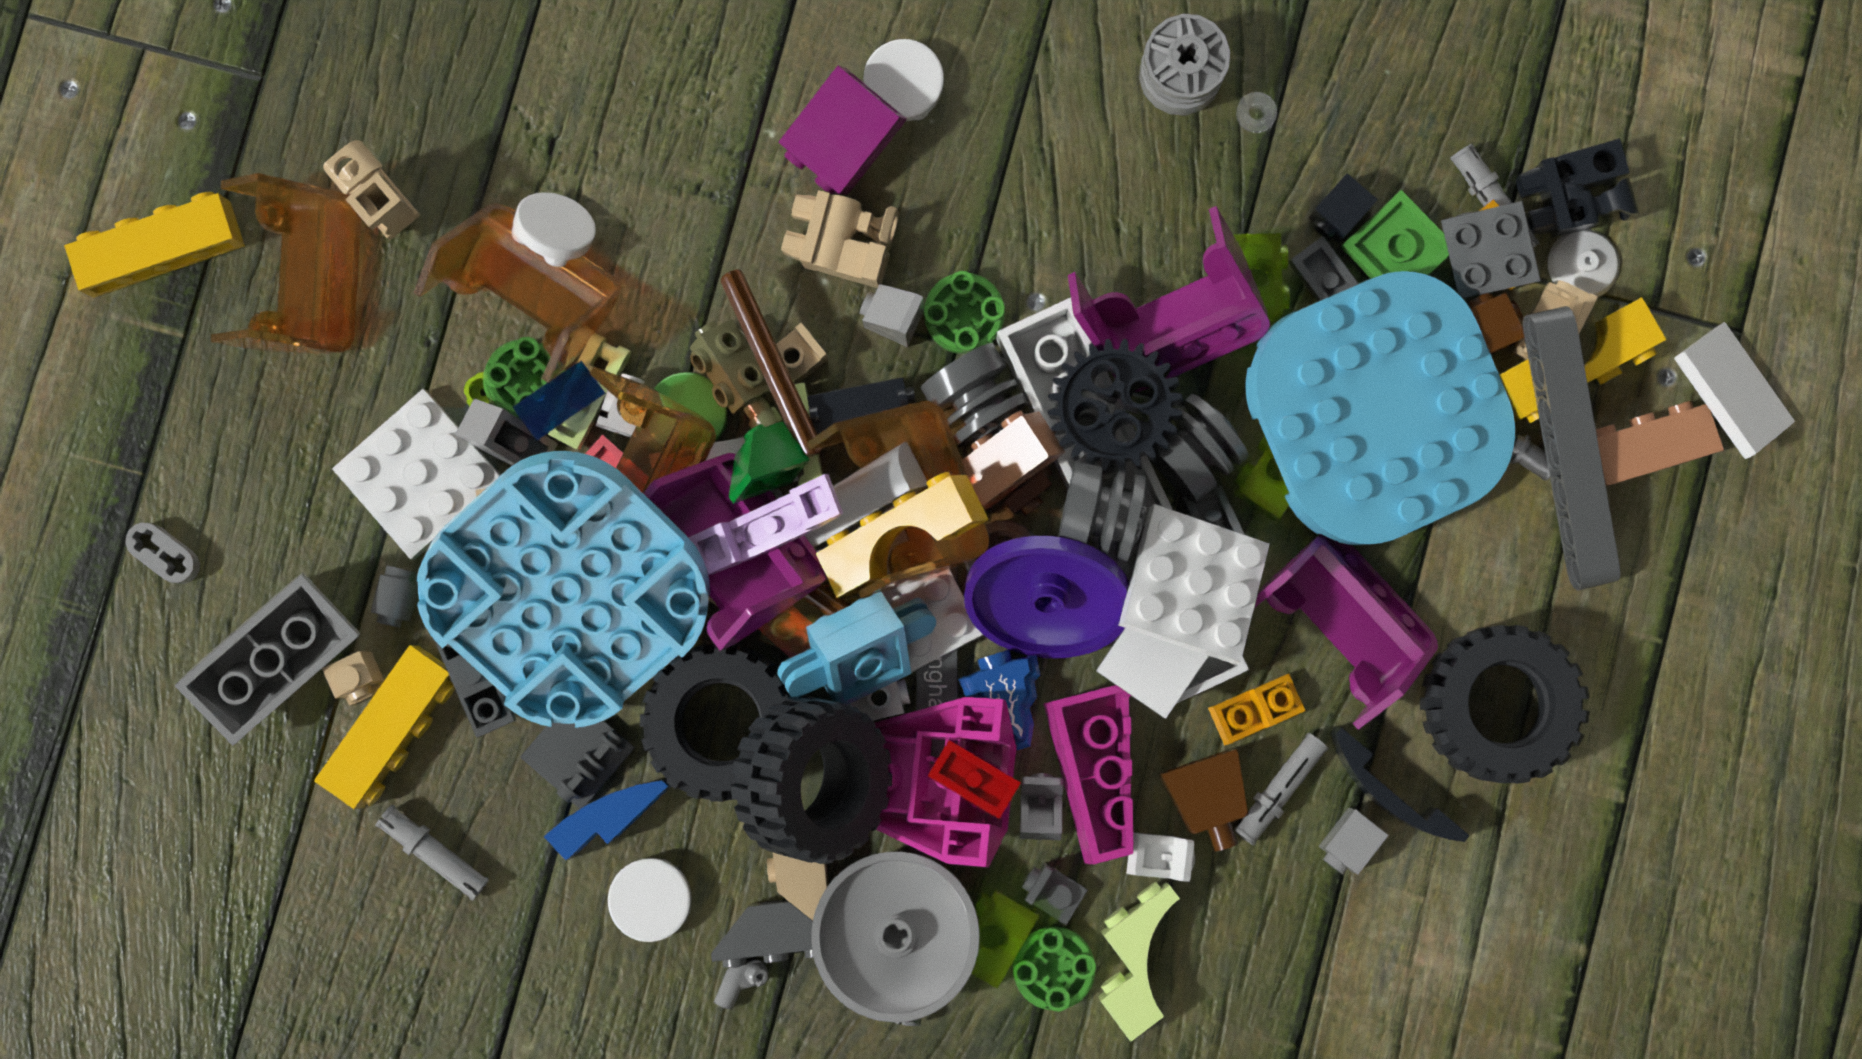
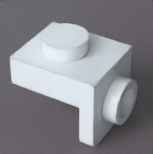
[1126,832,1195,882]

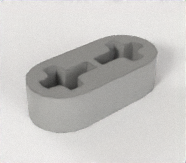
[125,523,200,584]

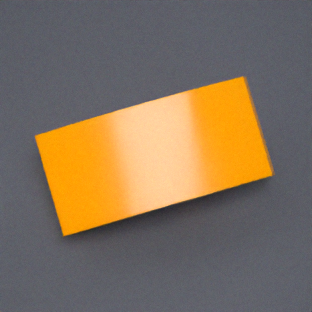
[1208,673,1305,746]

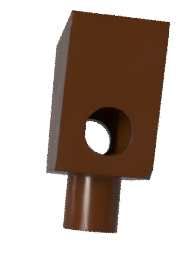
[1158,749,1248,852]

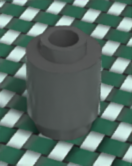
[370,566,418,628]

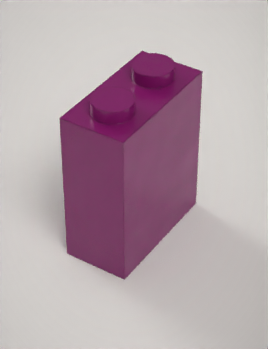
[778,65,907,195]

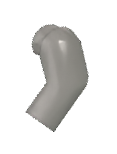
[714,959,769,1010]

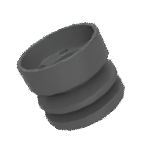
[921,343,1029,448]
[1151,394,1249,504]
[1058,461,1147,562]

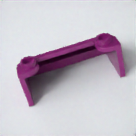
[643,453,827,651]

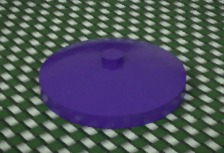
[964,536,1129,658]

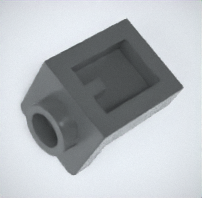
[1022,863,1088,925]

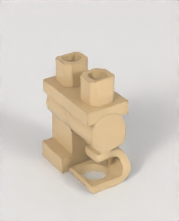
[323,140,420,240]
[781,190,900,288]

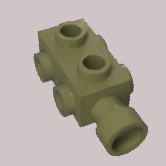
[690,319,784,429]

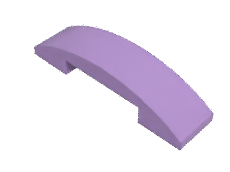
[689,474,843,576]

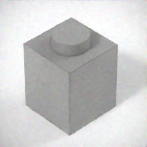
[1319,808,1389,875]

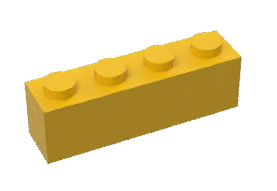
[64,192,245,298]
[314,645,455,809]

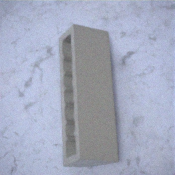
[804,441,927,552]

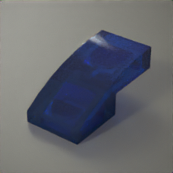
[512,360,606,441]

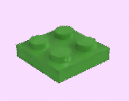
[1340,190,1449,279]

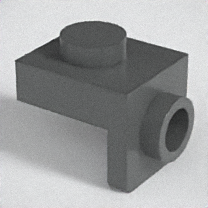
[1020,773,1063,840]

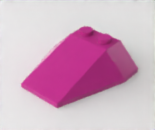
[875,697,1016,868]

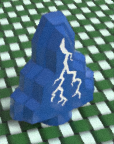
[958,650,1040,751]

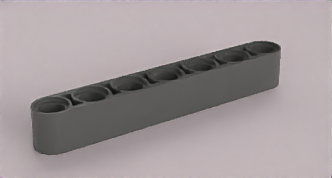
[1523,306,1620,591]

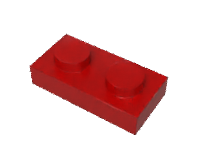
[928,740,1021,820]

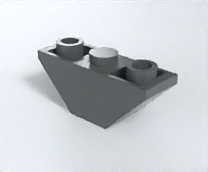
[434,640,516,738]
[711,899,814,967]

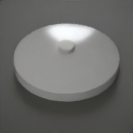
[811,852,979,1022]

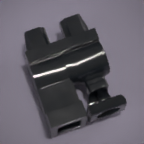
[1516,138,1639,238]

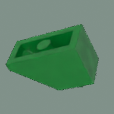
[729,422,810,504]

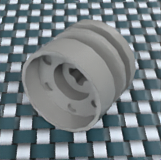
[1139,14,1230,116]

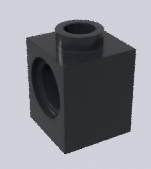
[1309,173,1378,243]

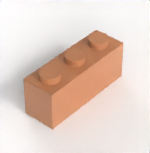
[1596,400,1724,487]
[941,411,1066,511]

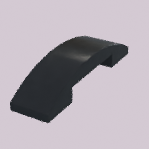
[1330,727,1470,842]

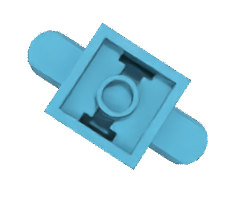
[778,591,937,704]

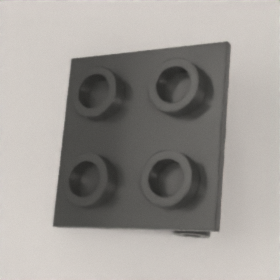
[1441,201,1541,299]
[520,721,635,809]

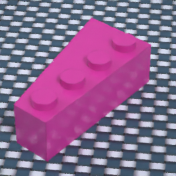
[1043,685,1134,865]

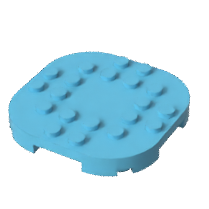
[1246,271,1515,545]
[416,451,710,728]

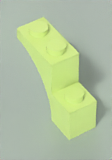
[1098,882,1180,1042]

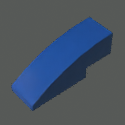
[544,779,671,861]

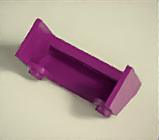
[1068,206,1270,392]
[1254,534,1438,730]

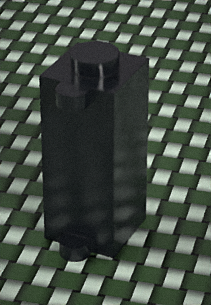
[807,377,917,440]

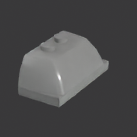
[174,573,360,746]

